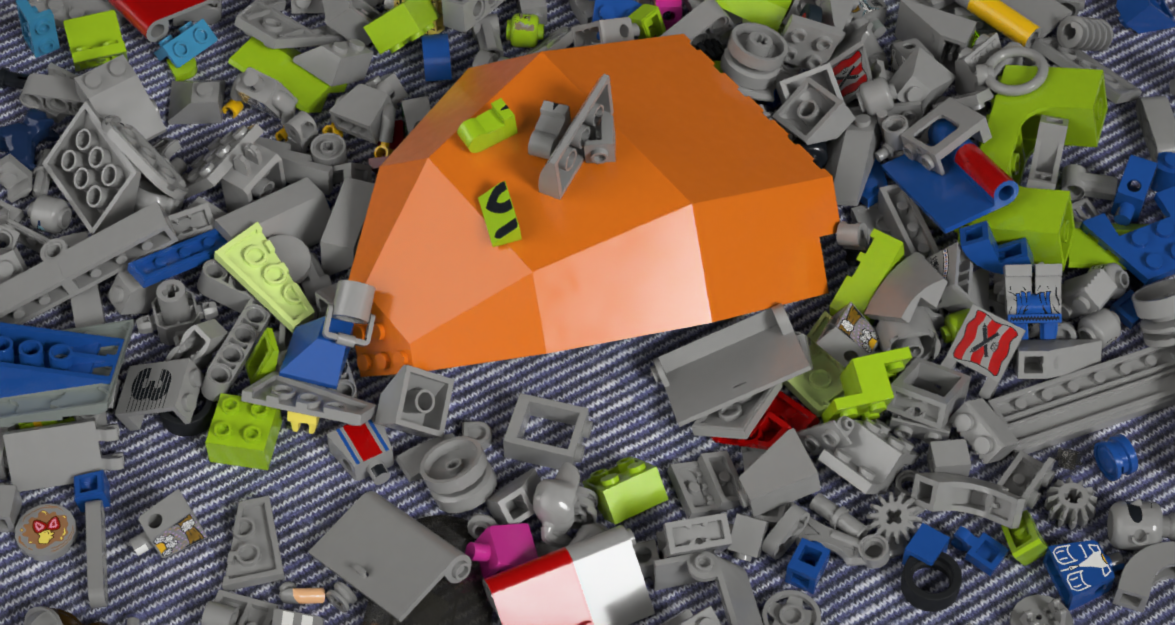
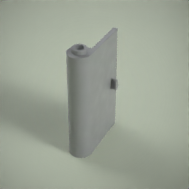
[650,303,811,427]
[308,491,471,622]

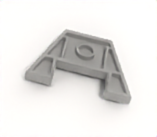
[234,0,345,49]

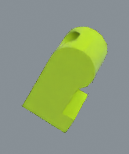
[457,98,518,153]

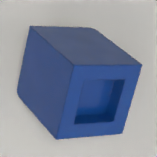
[902,523,950,566]

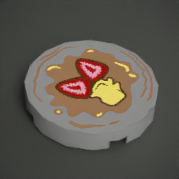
[15,503,78,562]

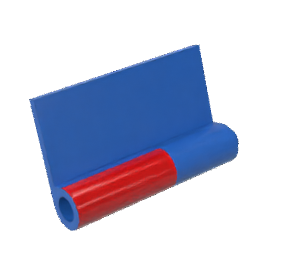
[881,118,1019,234]

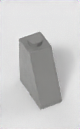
[737,428,821,517]

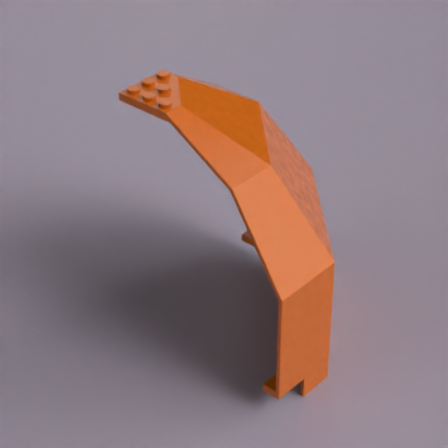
[348,34,840,377]

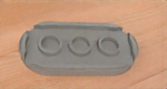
[101,115,189,200]

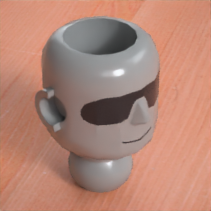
[1107,498,1175,551]

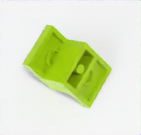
[821,346,912,423]

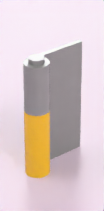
[953,0,1072,48]

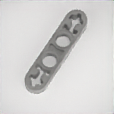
[85,500,108,609]

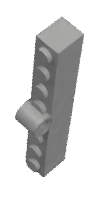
[0,201,179,325]

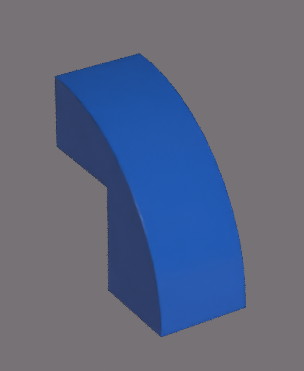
[959,221,1034,274]

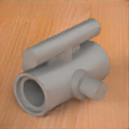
[874,110,925,162]

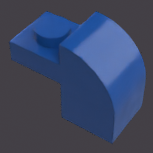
[421,33,452,81]

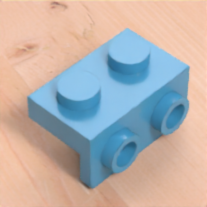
[154,19,218,68]

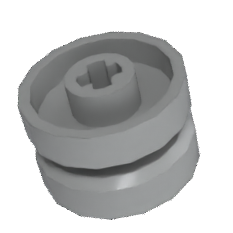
[720,23,788,90]
[420,436,497,513]

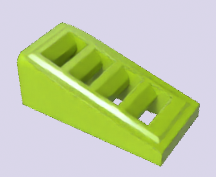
[628,4,666,39]
[245,328,279,385]

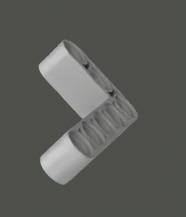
[659,0,736,49]
[197,259,274,401]

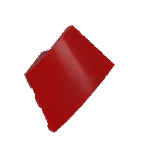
[711,391,820,450]

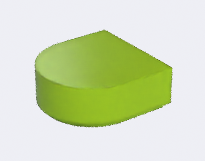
[166,58,198,81]

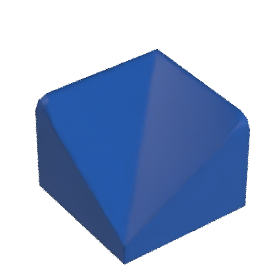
[74,470,111,512]

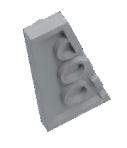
[241,371,376,426]

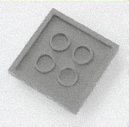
[182,123,264,199]

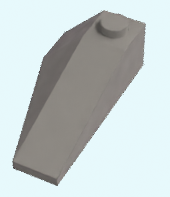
[824,114,881,206]

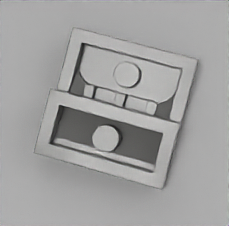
[667,451,741,519]

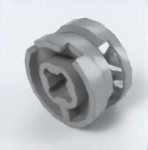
[570,486,598,529]

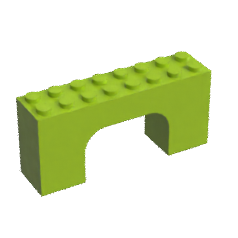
[954,65,1108,271]

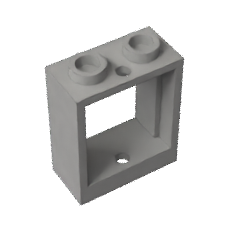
[886,357,971,430]
[503,393,593,470]

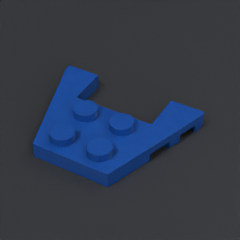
[1080,186,1175,285]

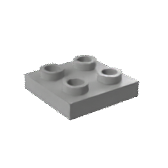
[201,589,279,625]

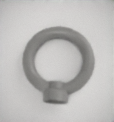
[976,46,1049,96]

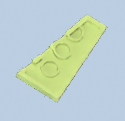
[214,222,315,333]

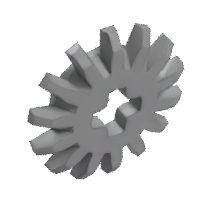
[867,492,922,545]

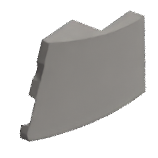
[864,252,948,323]

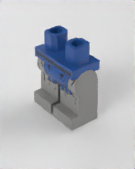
[1003,264,1062,340]

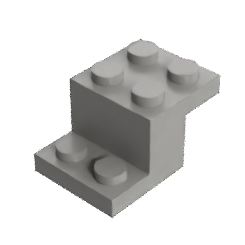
[818,418,920,494]

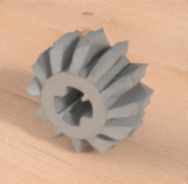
[1044,477,1098,531]

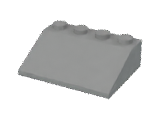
[42,101,141,235]

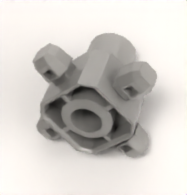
[136,279,219,347]

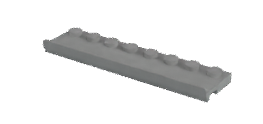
[987,345,1175,458]

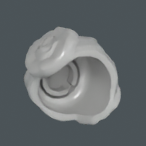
[134,176,184,216]

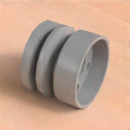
[1132,278,1175,348]

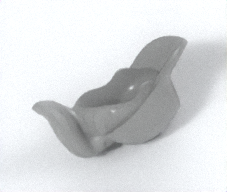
[533,462,580,548]

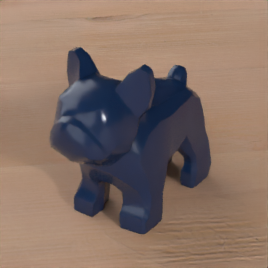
[0,108,60,171]

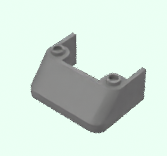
[653,551,763,625]

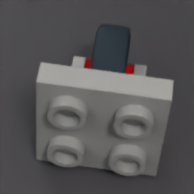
[781,3,842,70]

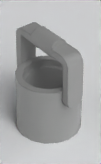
[322,280,376,348]

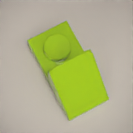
[1001,510,1048,566]

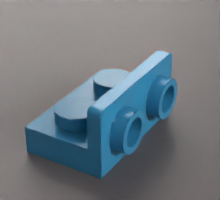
[16,0,60,58]

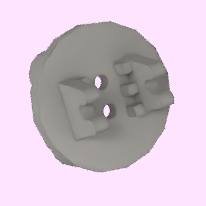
[1009,594,1073,625]

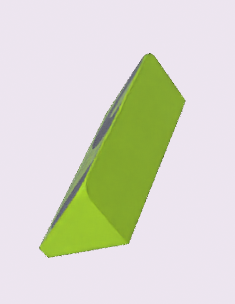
[478,181,522,247]

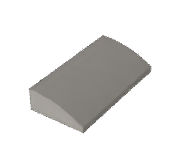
[538,74,614,200]

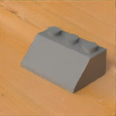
[320,177,375,276]

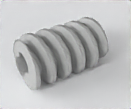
[1056,15,1113,52]

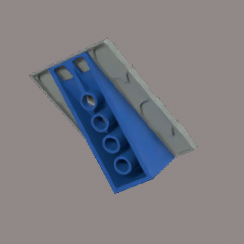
[0,319,134,428]

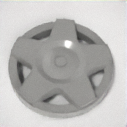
[762,590,821,625]

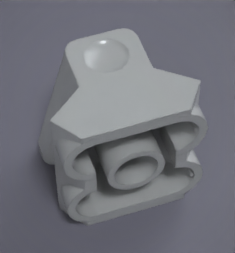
[955,32,1023,101]

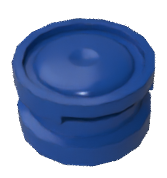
[1094,434,1138,481]

